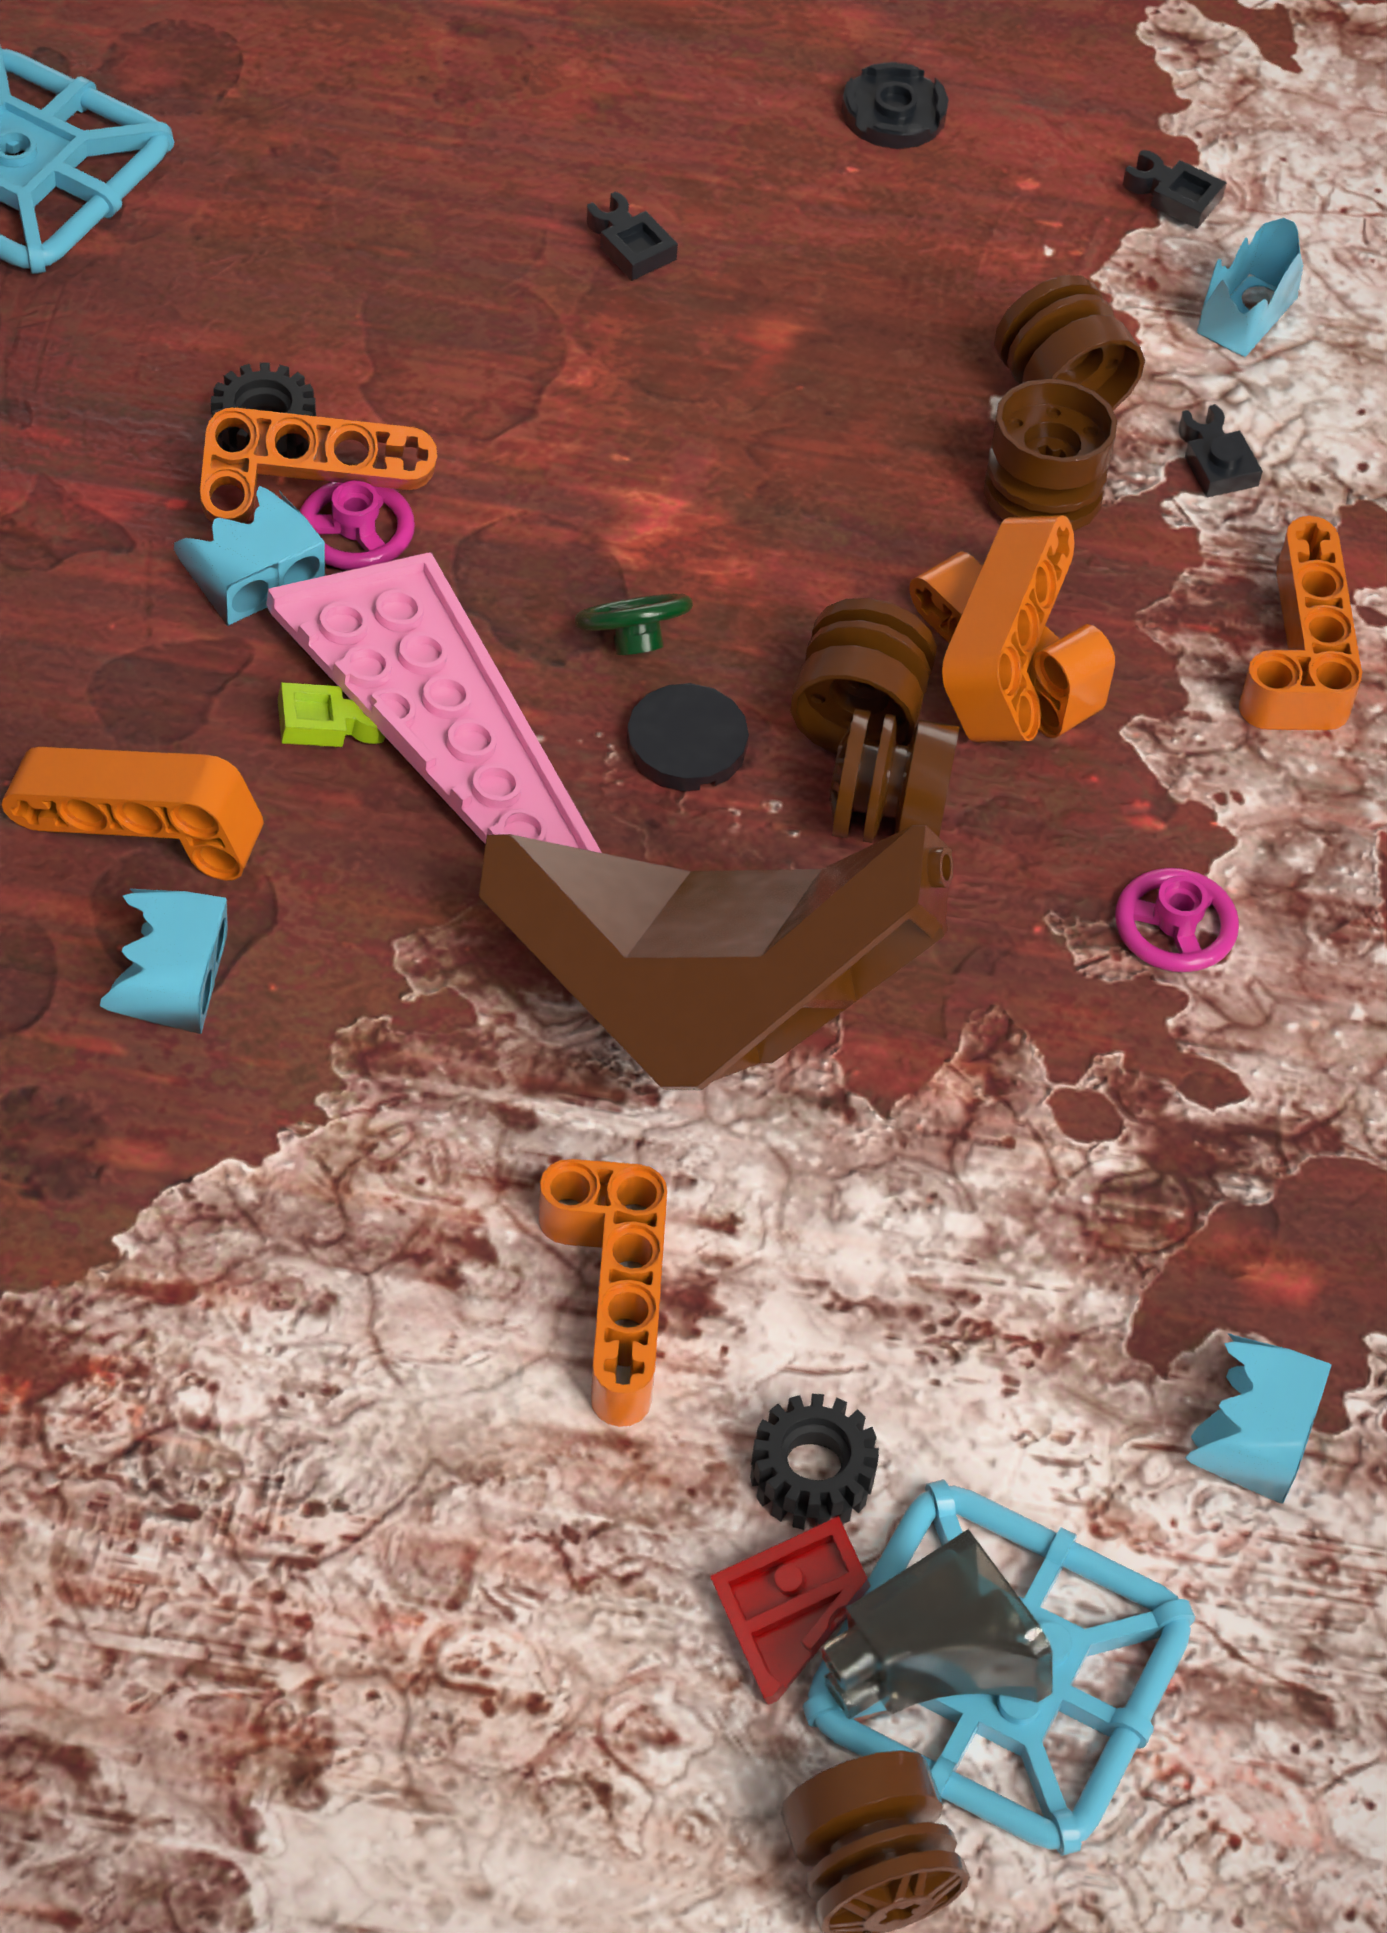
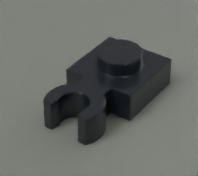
[1122,150,1227,229]
[586,191,678,281]
[1178,404,1263,498]

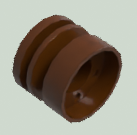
[994,275,1145,411]
[983,379,1118,531]
[790,598,937,755]
[829,708,960,843]
[781,1750,970,1933]

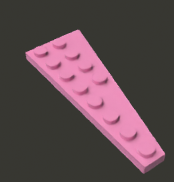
[266,552,602,853]

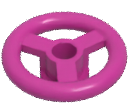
[300,481,415,570]
[1115,868,1239,972]

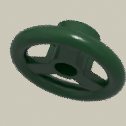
[575,594,693,655]

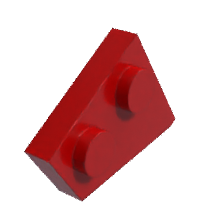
[710,1516,871,1705]

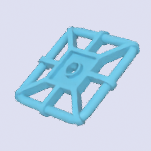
[0,46,174,274]
[802,1480,1195,1856]

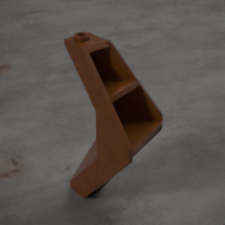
[479,825,953,1090]

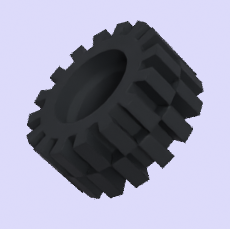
[211,363,316,459]
[750,1393,879,1530]

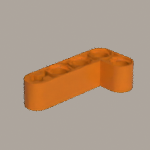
[200,408,437,523]
[942,515,1074,742]
[1239,515,1362,730]
[909,551,1115,738]
[1,747,264,881]
[538,1159,667,1427]

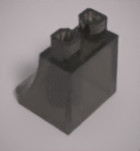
[821,1529,1053,1720]

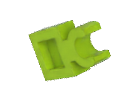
[277,682,385,747]

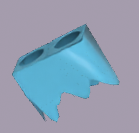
[1197,218,1304,357]
[174,486,325,626]
[100,889,228,1034]
[1185,1333,1331,1504]

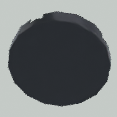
[841,62,949,149]
[627,683,749,791]

